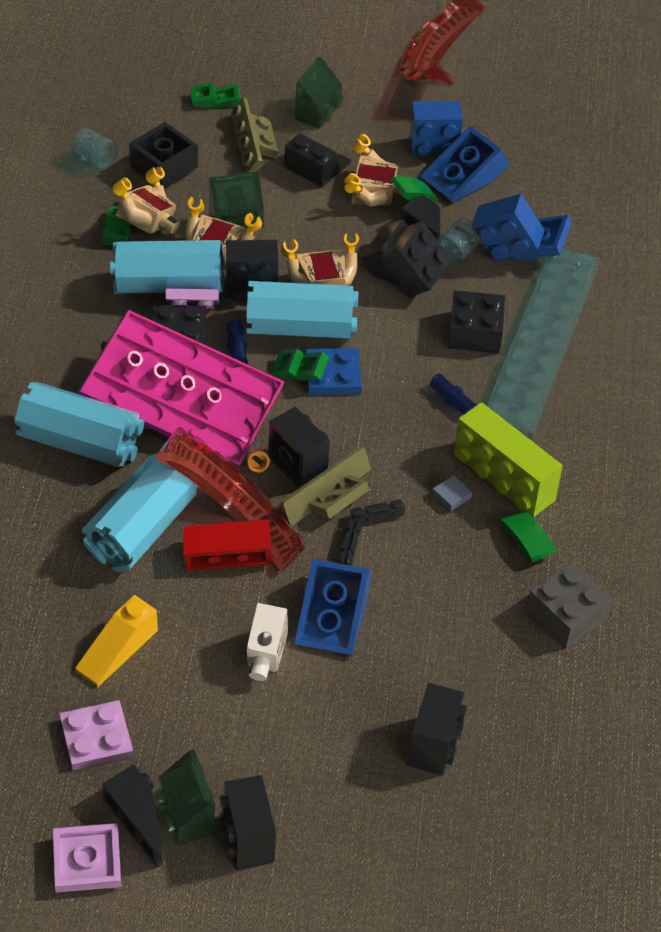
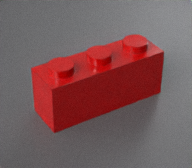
[183,520,272,571]

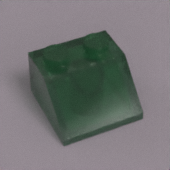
[295,57,344,129]
[209,171,264,230]
[155,749,215,846]

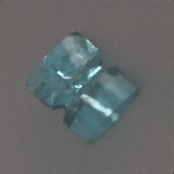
[72,128,118,170]
[438,218,481,265]

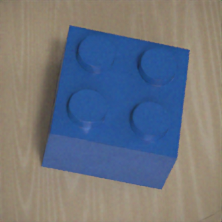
[409,101,463,157]
[471,193,545,261]

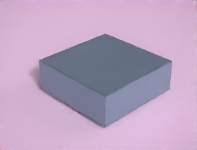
[432,475,472,512]

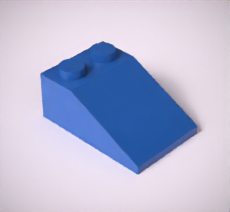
[420,126,510,203]
[294,559,372,656]

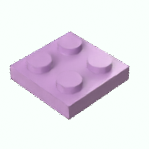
[166,289,219,309]
[60,700,134,771]
[53,823,121,893]

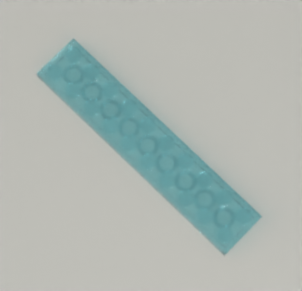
[487,247,600,440]

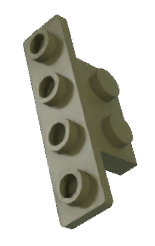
[231,98,278,176]
[280,447,371,526]

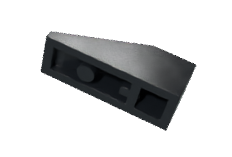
[102,764,162,868]

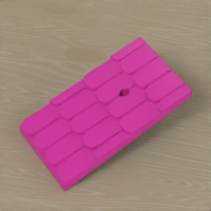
[77,310,284,468]

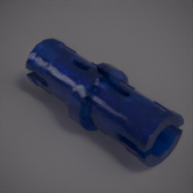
[226,319,248,365]
[429,373,478,414]

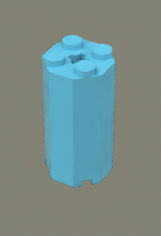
[110,240,225,294]
[247,281,358,338]
[15,382,145,467]
[82,454,200,572]

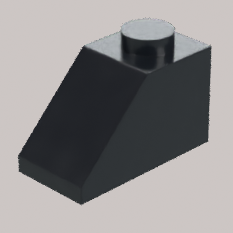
[400,194,441,242]

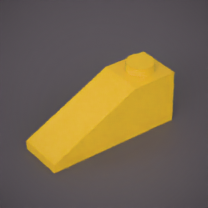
[75,595,158,687]

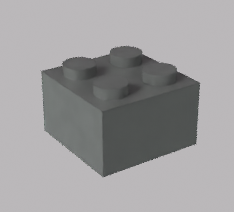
[526,563,613,649]

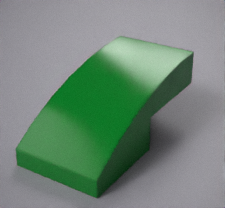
[190,82,241,109]
[391,176,438,203]
[102,206,132,246]
[271,348,329,380]
[501,510,556,562]

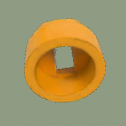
[247,449,270,473]

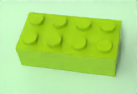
[454,402,563,518]

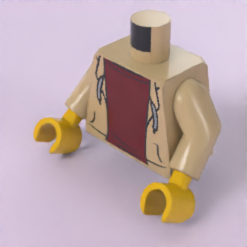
[345,134,401,207]
[113,167,180,234]
[185,197,262,269]
[281,233,359,286]

